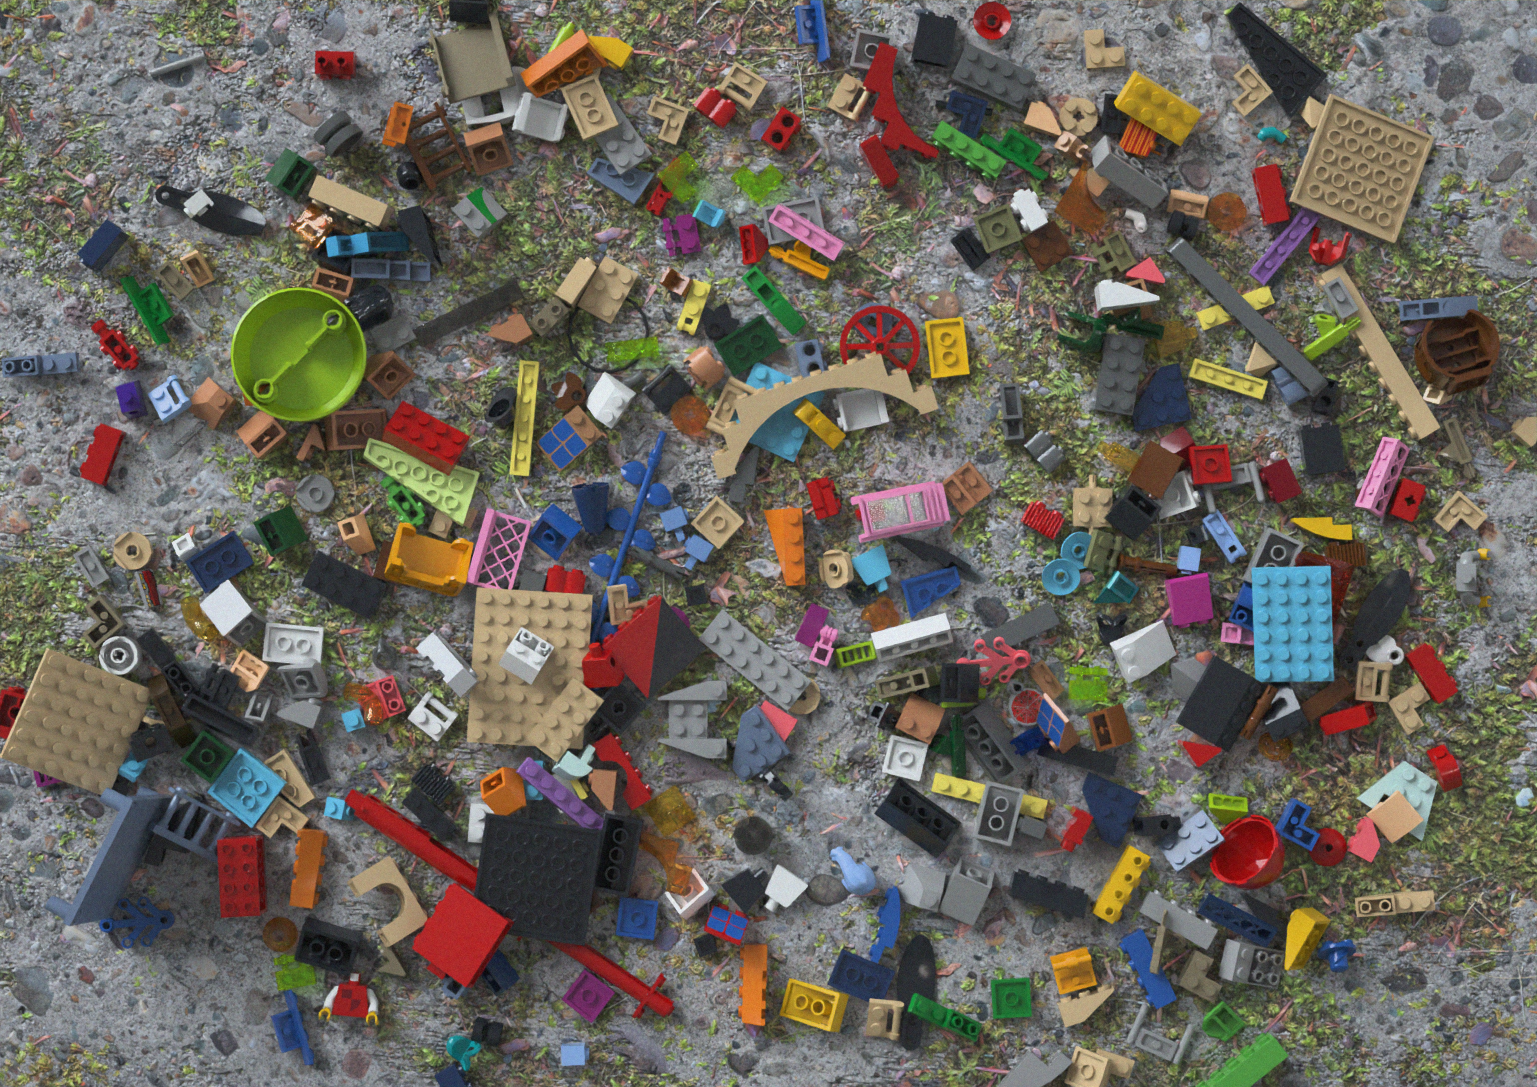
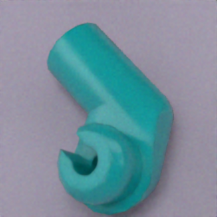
[1257,127,1287,144]

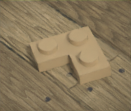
[1084,29,1125,70]
[1231,64,1273,118]
[647,96,690,146]
[1432,491,1488,532]
[428,507,479,539]
[607,584,648,625]
[1386,682,1430,735]
[255,795,310,838]
[1096,1048,1135,1087]

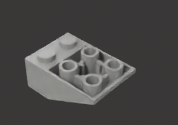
[1218,938,1286,989]

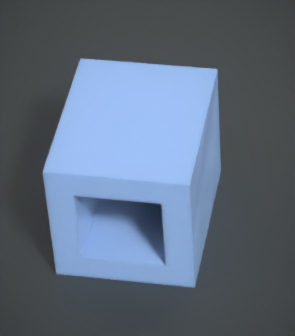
[1177,546,1201,575]
[561,1043,589,1066]

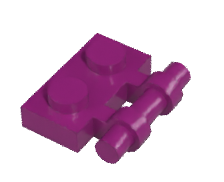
[662,213,701,257]

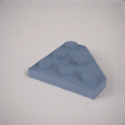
[732,704,790,783]

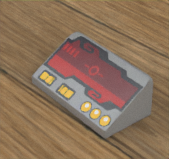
[134,569,163,609]

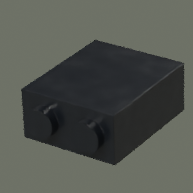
[910,11,958,69]
[1297,422,1345,476]

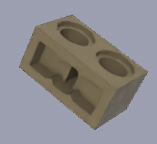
[529,297,571,339]

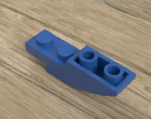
[868,885,900,964]

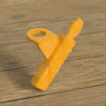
[768,240,830,281]

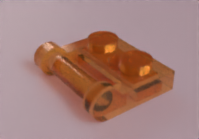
[290,203,337,248]

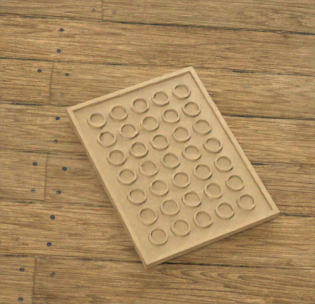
[467,587,593,749]

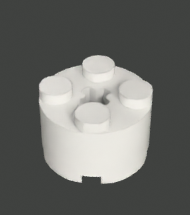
[99,636,143,675]

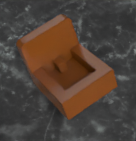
[659,267,694,298]

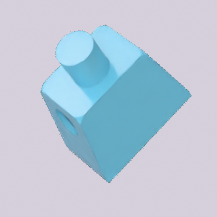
[851,544,891,593]

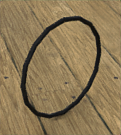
[567,297,649,374]

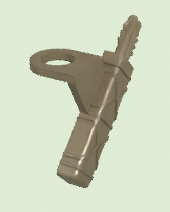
[1437,417,1476,480]
[1149,909,1187,974]

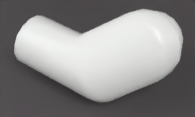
[1124,208,1148,233]

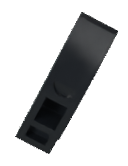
[136,627,200,701]

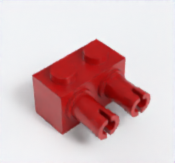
[315,51,356,81]

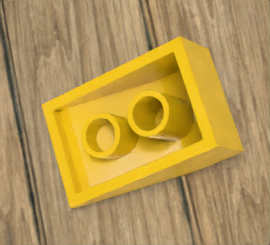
[1285,907,1331,971]
[779,978,849,1032]

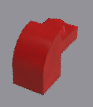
[1426,744,1462,793]

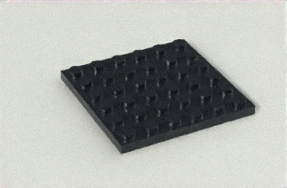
[474,813,602,946]

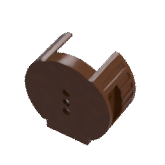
[1414,309,1500,396]

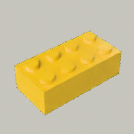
[1114,70,1202,146]

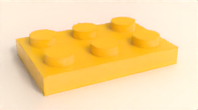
[925,317,970,379]

